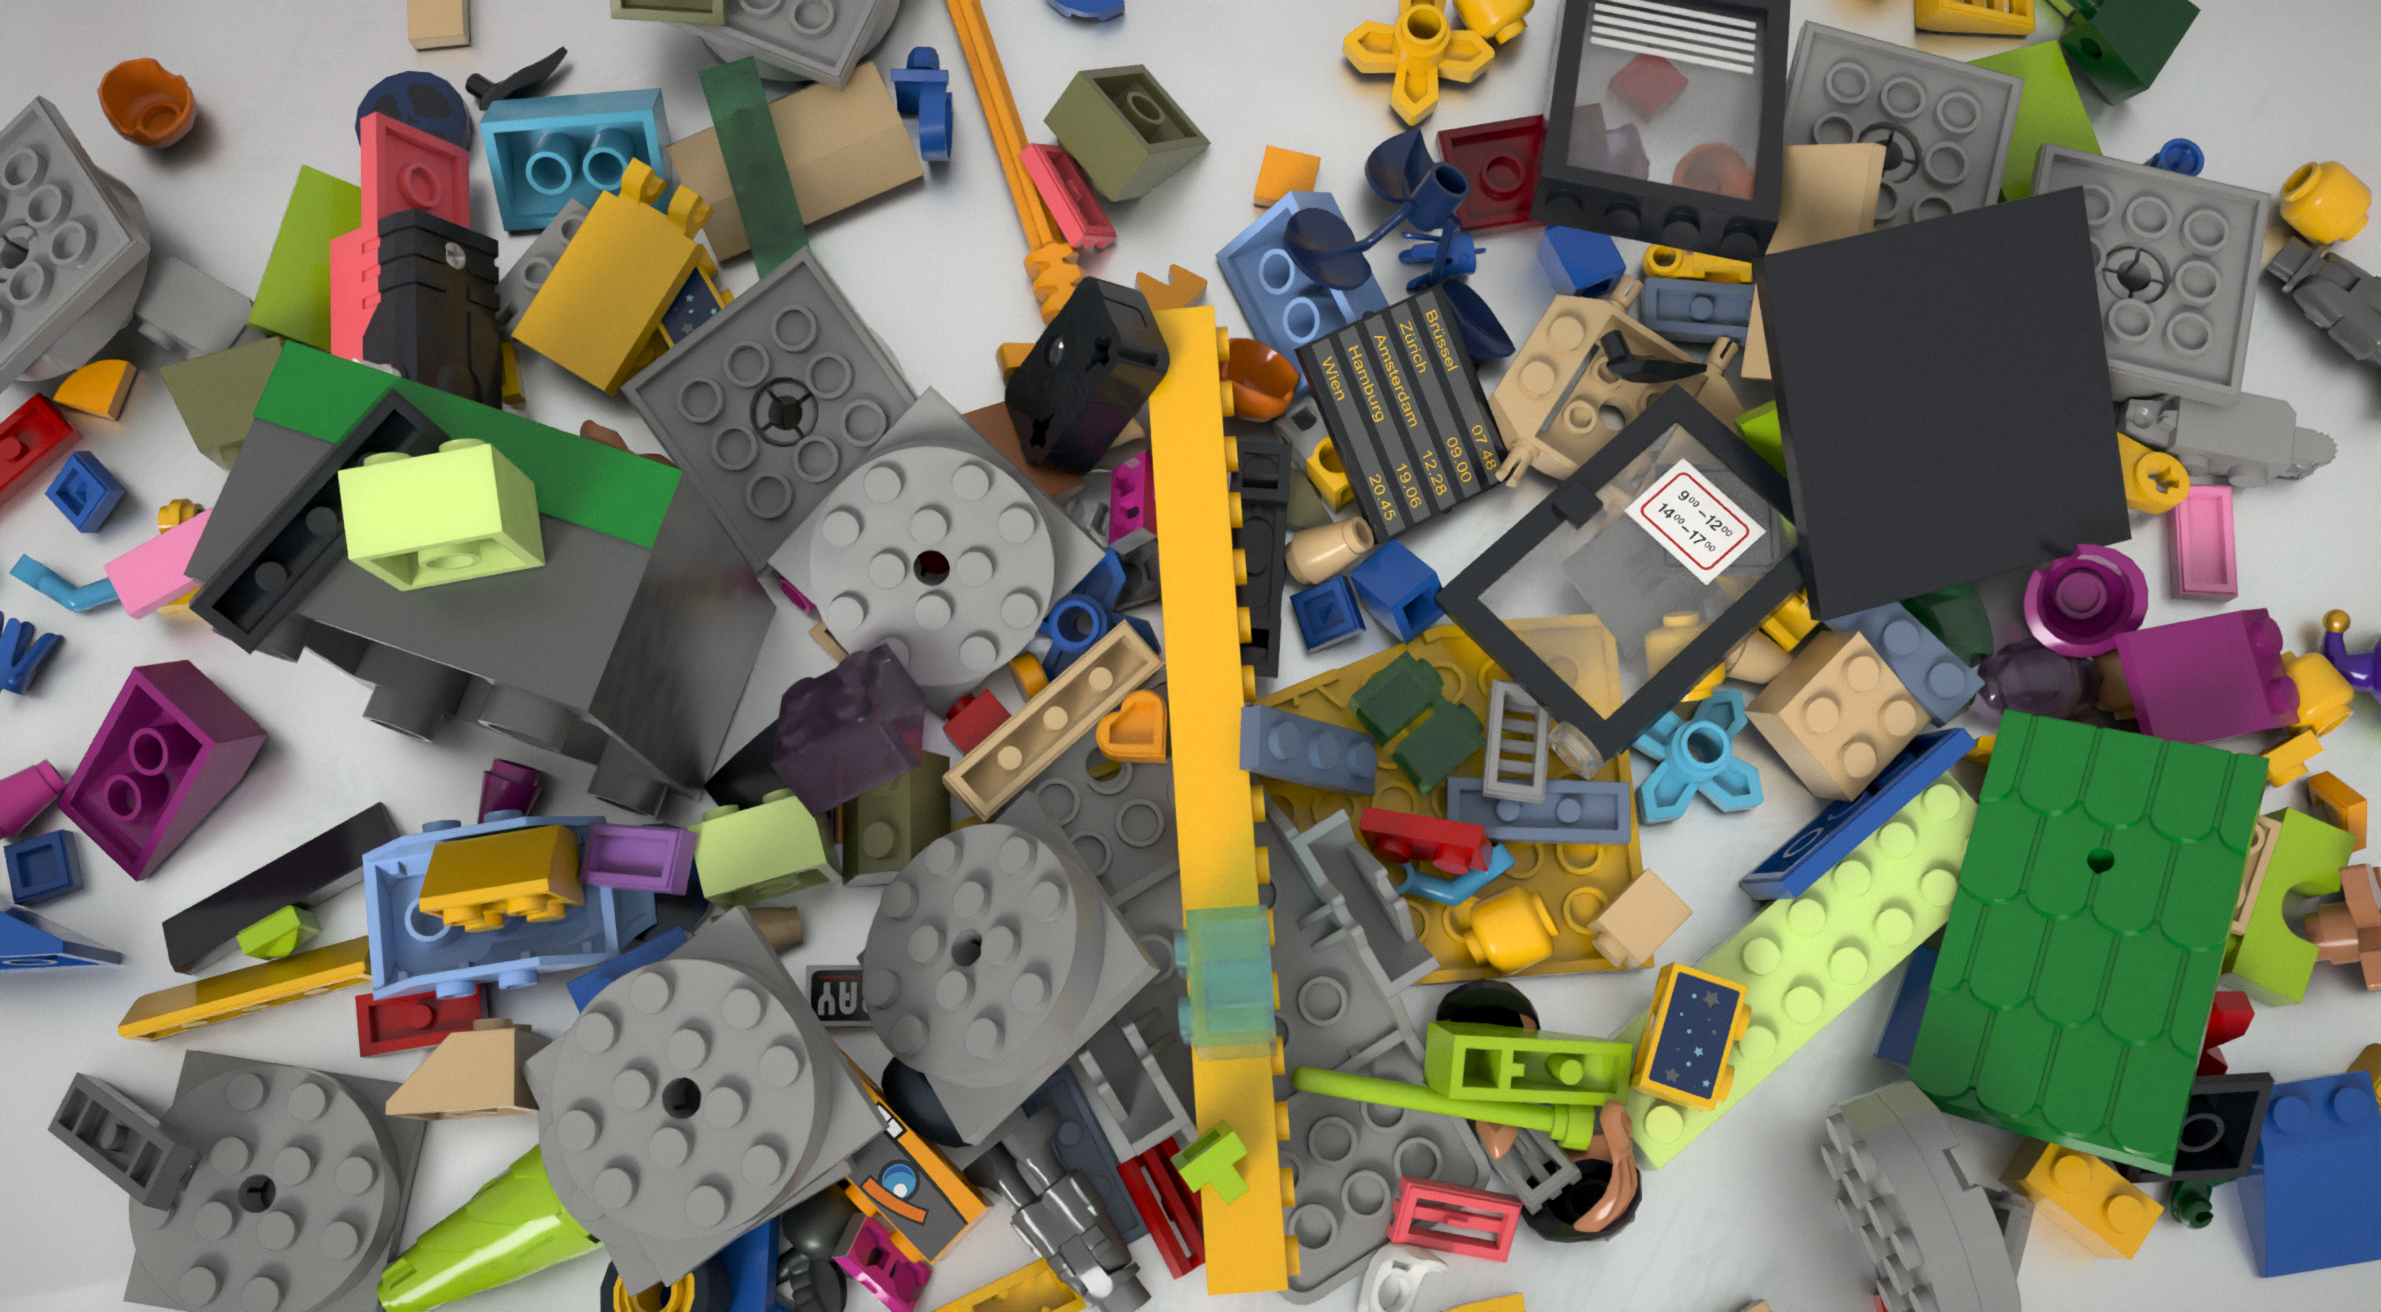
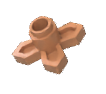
[2304,863,2381,991]

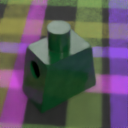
[2060,0,2201,106]

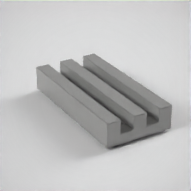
[1465,1118,1582,1215]

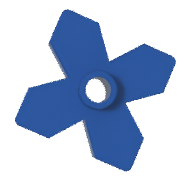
[1037,547,1161,684]

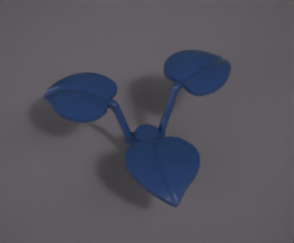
[1281,128,1516,359]

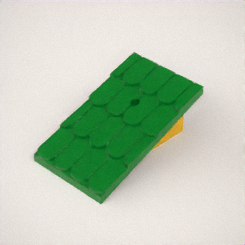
[1907,709,2270,1177]

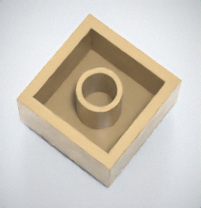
[1743,631,1932,802]

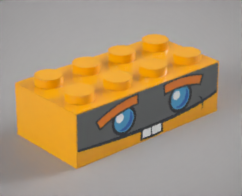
[833,1040,996,1265]

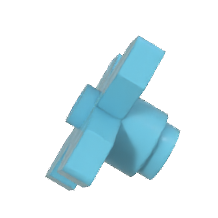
[1631,689,1764,824]

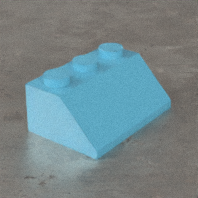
[479,88,673,231]

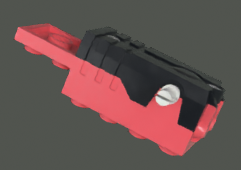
[330,112,531,420]

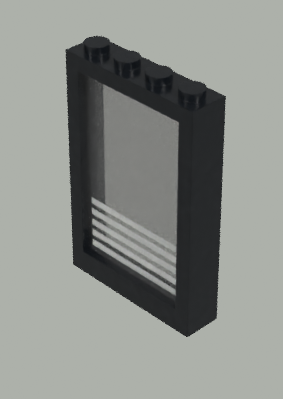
[1529,0,1791,263]

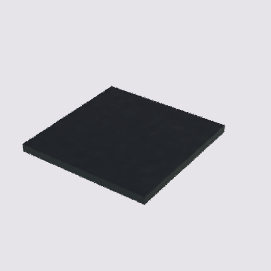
[1752,186,2132,622]

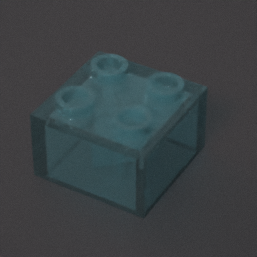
[1174,905,1278,1061]

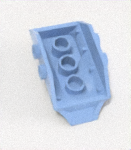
[362,810,657,1001]

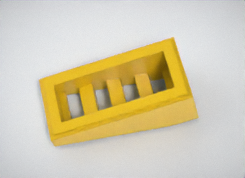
[1914,0,2036,35]

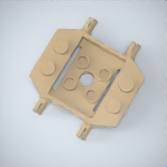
[1488,274,1746,539]

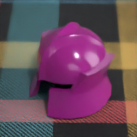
[2024,544,2148,658]

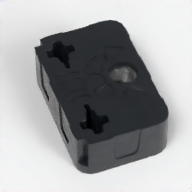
[1005,276,1170,477]

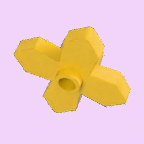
[1342,0,1495,126]

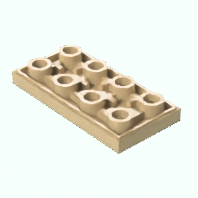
[1740,143,1887,381]

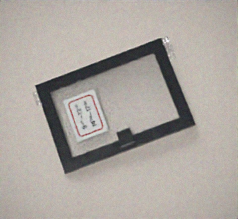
[1434,383,1806,780]

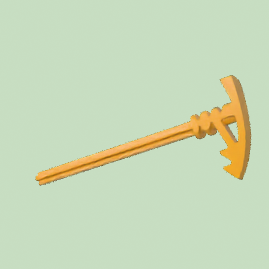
[945,0,1208,386]

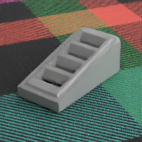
[1482,679,1551,804]

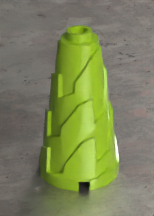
[377,1142,605,1312]

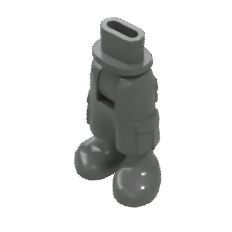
[2265,235,2381,367]
[962,1101,1152,1312]

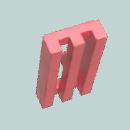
[1019,143,1117,249]
[1385,1175,1523,1262]

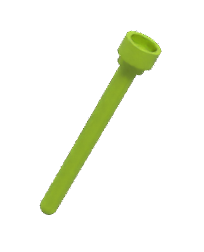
[1291,1066,1595,1151]

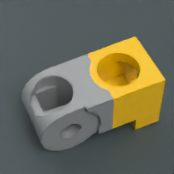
[1271,396,1355,514]

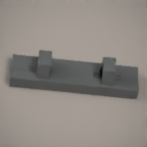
[47,1072,202,1212]

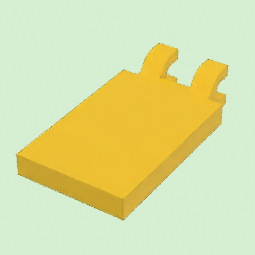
[511,157,714,397]

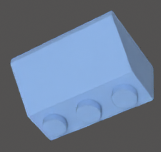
[1215,191,1389,399]

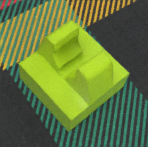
[1170,1120,1250,1205]

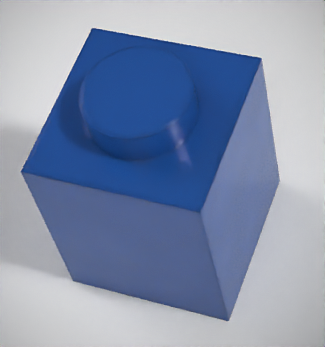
[1536,224,1627,299]
[1349,538,1445,645]

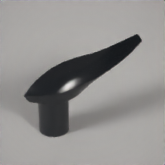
[465,46,568,111]
[1600,330,1708,384]

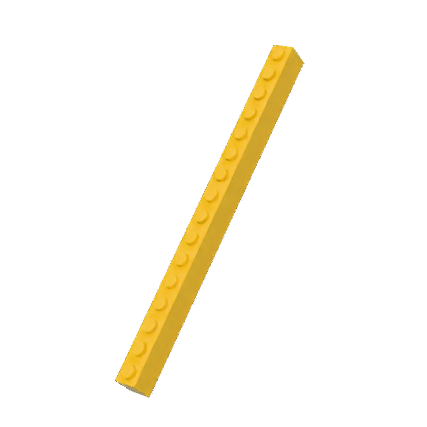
[1149,305,1301,1296]

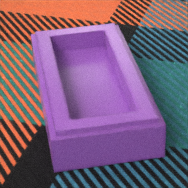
[578,822,698,895]

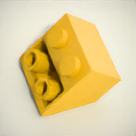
[419,824,585,933]

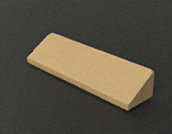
[942,619,1165,823]

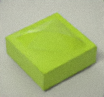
[236,905,323,961]

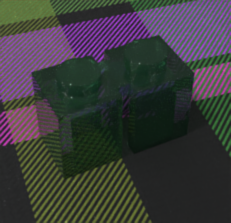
[1347,650,1487,798]

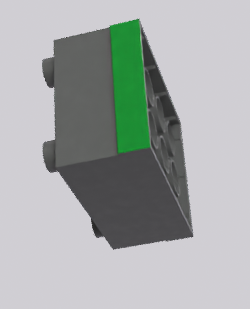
[183,340,777,819]

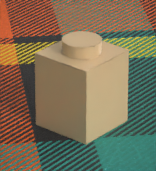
[1586,868,1693,970]

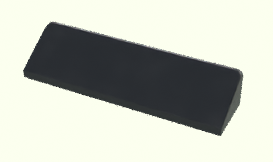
[189,386,450,655]
[162,802,400,975]

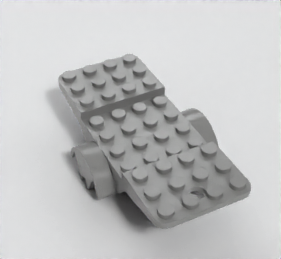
[992,669,1490,1305]

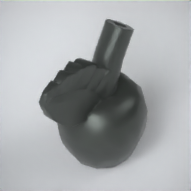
[776,1179,864,1312]

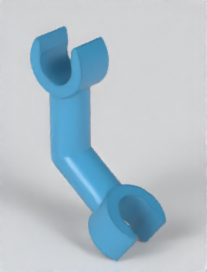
[9,554,119,612]
[1385,842,1516,906]

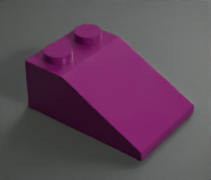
[2114,608,2300,745]
[56,660,268,882]

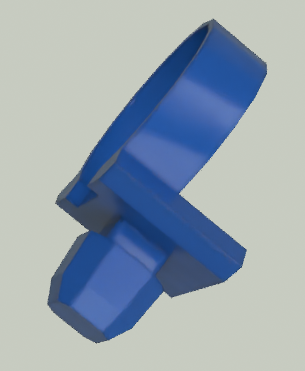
[890,46,954,161]

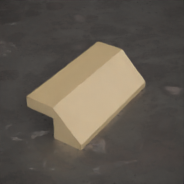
[665,59,925,262]

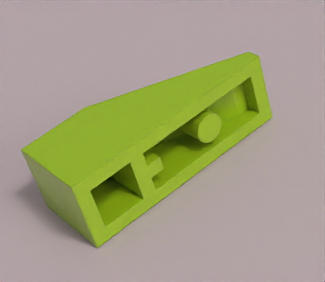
[1423,1020,1633,1107]

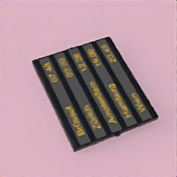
[1294,283,1514,545]

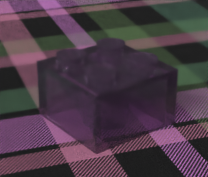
[771,643,925,818]

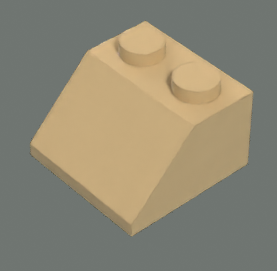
[386,1018,552,1121]

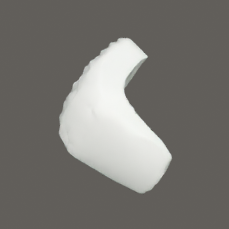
[1357,1241,1450,1312]

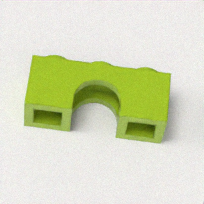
[2218,807,2357,1008]

